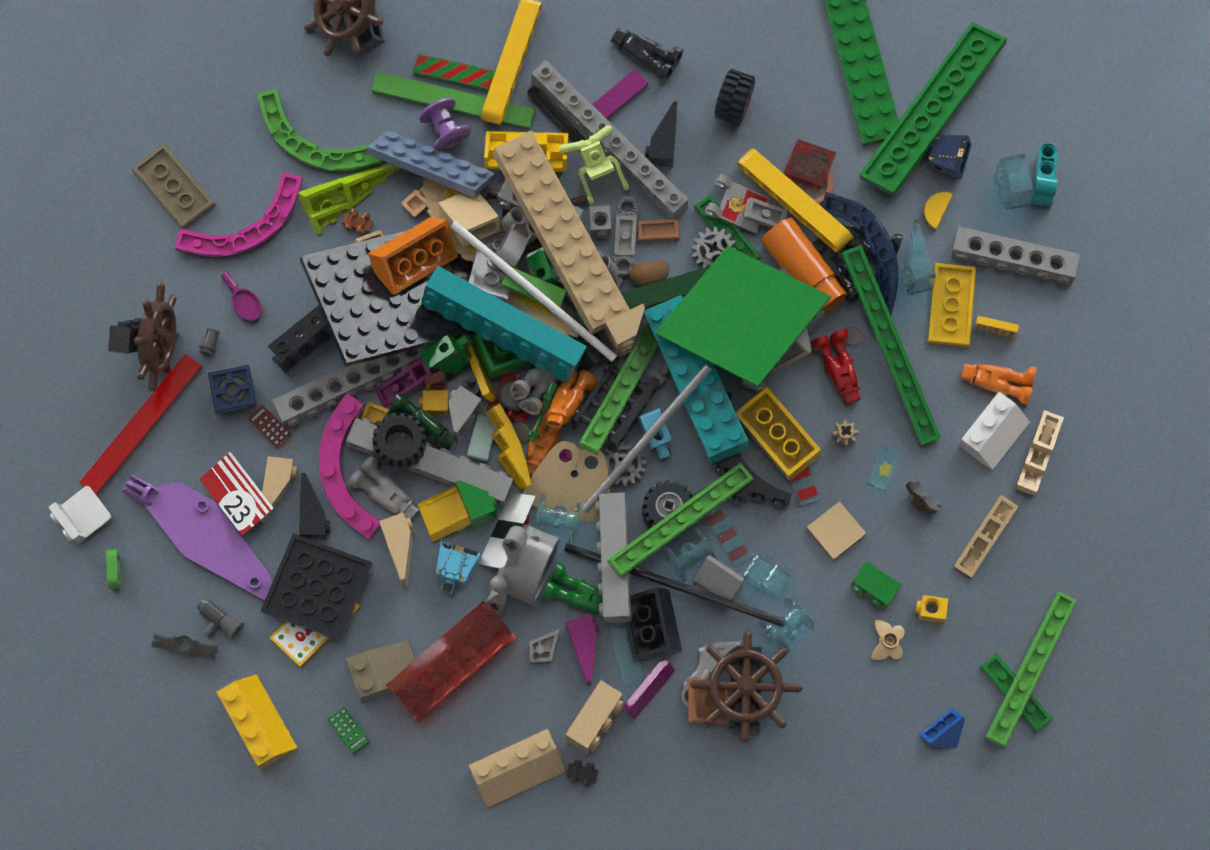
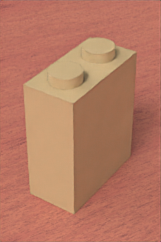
[438,193,500,247]

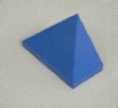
[919,708,965,748]

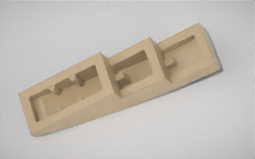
[1015,410,1064,496]
[954,495,1019,578]

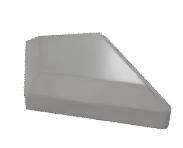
[529,630,559,663]

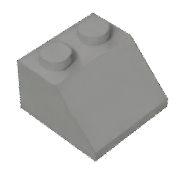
[448,385,483,444]
[693,555,744,607]

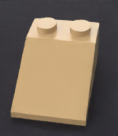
[379,513,415,589]

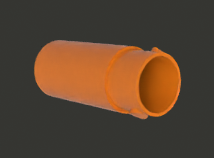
[761,218,847,314]

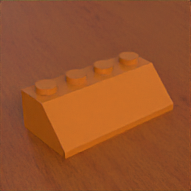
[368,216,458,295]

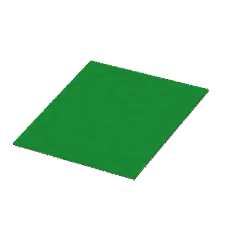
[655,246,831,387]

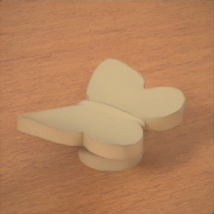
[871,620,905,661]

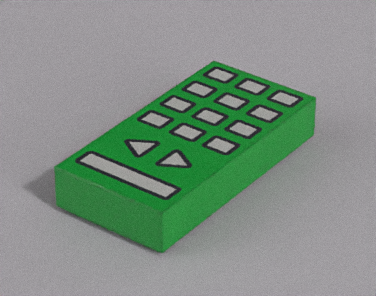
[327,706,370,754]

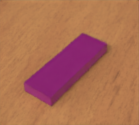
[592,69,648,120]
[623,658,675,720]

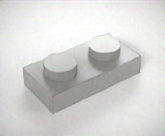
[743,197,788,228]

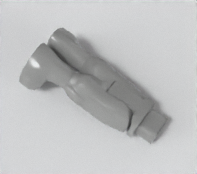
[510,367,558,415]
[347,454,419,520]

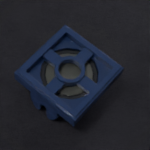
[208,364,257,414]

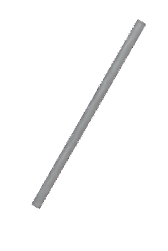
[581,364,712,513]

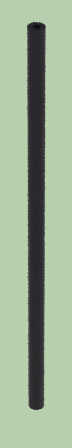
[564,543,786,627]

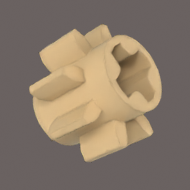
[832,419,859,447]

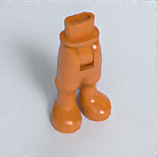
[961,363,1037,405]
[546,370,598,428]
[526,401,572,475]

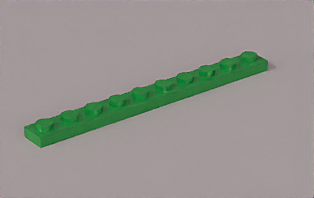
[841,245,941,446]

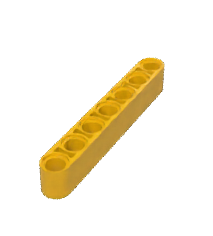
[481,0,542,125]
[737,148,853,253]

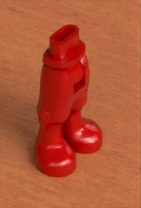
[810,329,861,405]

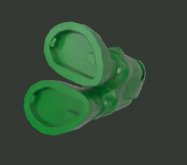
[542,562,603,617]

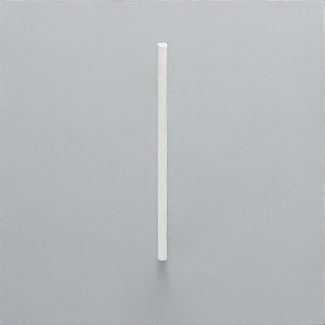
[450,221,617,362]

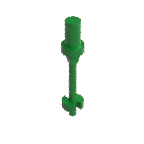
[528,382,558,443]

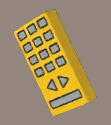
[974,316,1019,338]

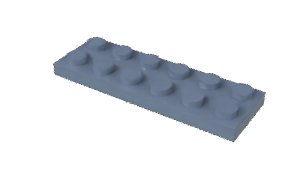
[367,131,495,197]

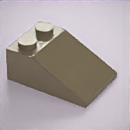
[346,641,422,703]

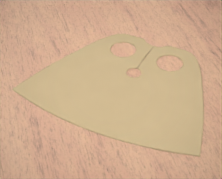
[522,441,610,522]

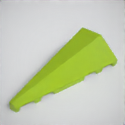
[298,163,401,235]

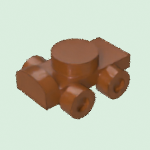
[342,209,373,234]

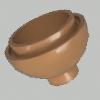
[628,260,670,287]

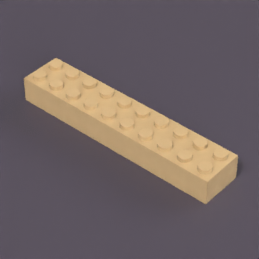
[493,130,630,335]

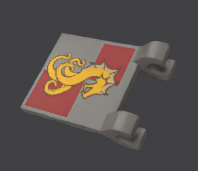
[704,174,769,235]

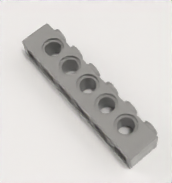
[951,226,1080,284]

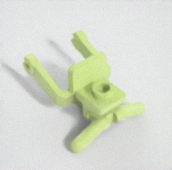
[559,125,630,206]

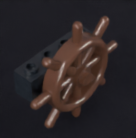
[304,0,386,57]
[108,283,179,391]
[690,631,803,742]

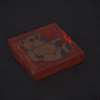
[784,139,836,190]

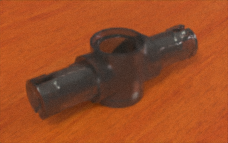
[152,634,218,660]

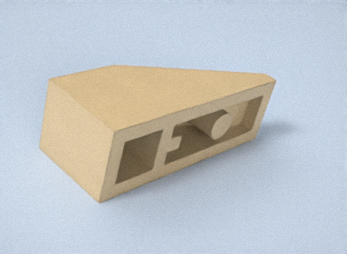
[260,456,298,523]

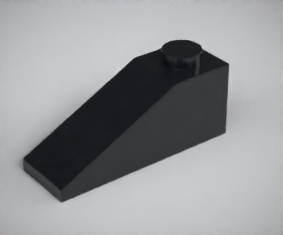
[645,102,677,167]
[299,473,331,539]

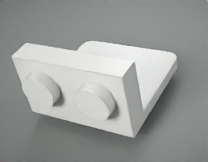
[49,486,112,544]

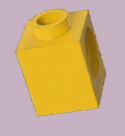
[419,390,449,416]
[915,595,948,624]

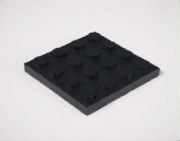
[260,533,372,642]

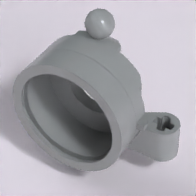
[484,524,560,615]

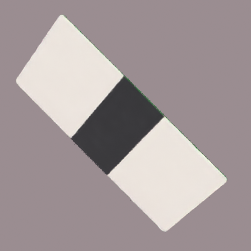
[479,493,535,568]

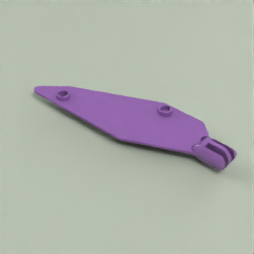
[121,474,273,601]

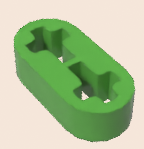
[106,549,121,590]

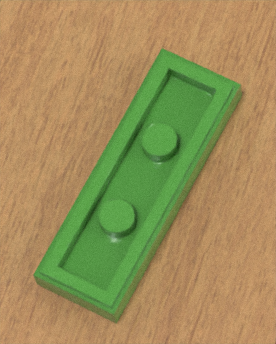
[500,267,566,307]

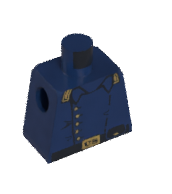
[924,135,972,179]

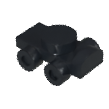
[566,760,599,786]

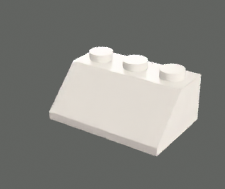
[959,392,1030,471]

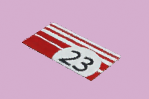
[200,452,273,535]

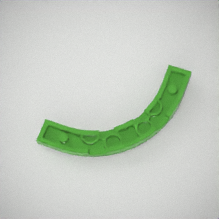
[257,89,382,172]

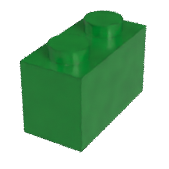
[851,561,902,610]

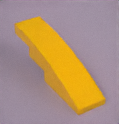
[486,403,531,491]

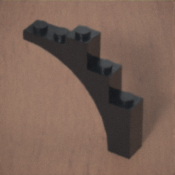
[698,392,792,508]

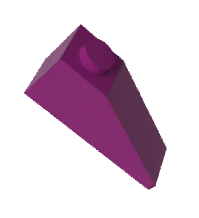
[375,358,443,408]
[566,614,600,686]

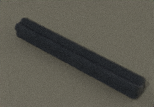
[527,86,587,143]

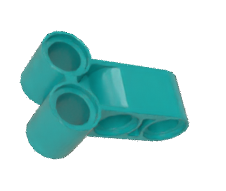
[1031,143,1058,207]

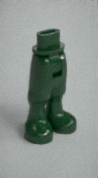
[382,392,456,450]

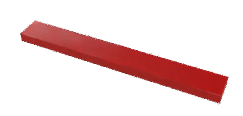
[79,353,202,495]

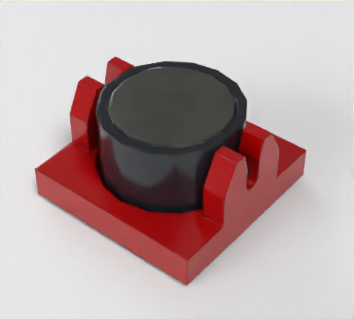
[486,374,534,423]

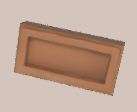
[637,219,679,243]

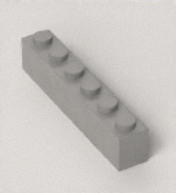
[596,493,631,623]

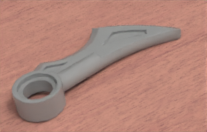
[682,641,740,708]

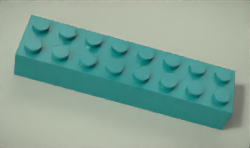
[421,266,587,383]
[644,295,750,465]

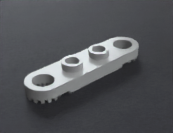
[614,197,638,277]

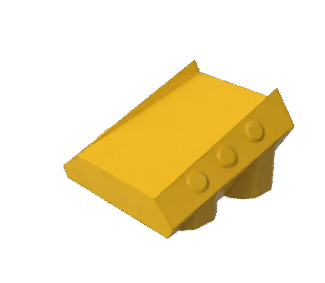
[417,486,471,542]

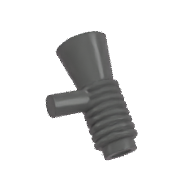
[197,599,244,640]

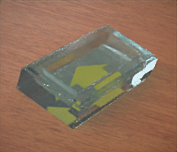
[867,445,902,491]

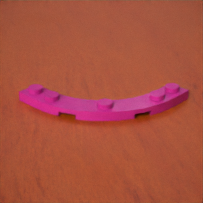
[175,172,303,257]
[319,393,380,540]

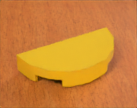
[923,192,953,231]

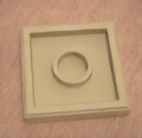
[806,501,866,561]

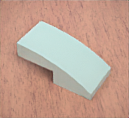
[467,414,496,461]

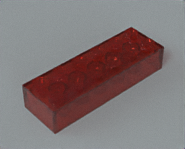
[386,601,516,723]

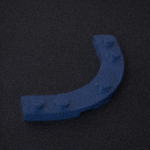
[822,192,899,315]

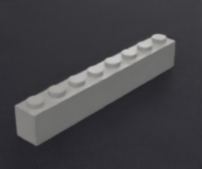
[346,418,513,506]

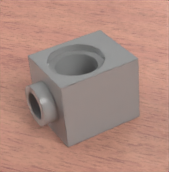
[589,205,611,239]

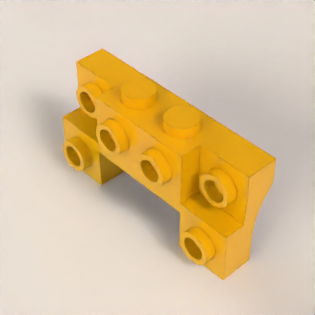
[484,131,568,172]

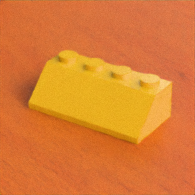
[217,674,298,770]

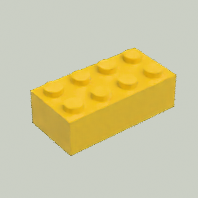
[736,387,822,482]

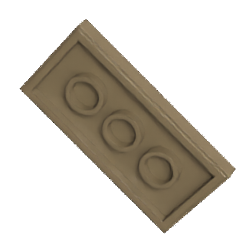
[132,144,215,229]

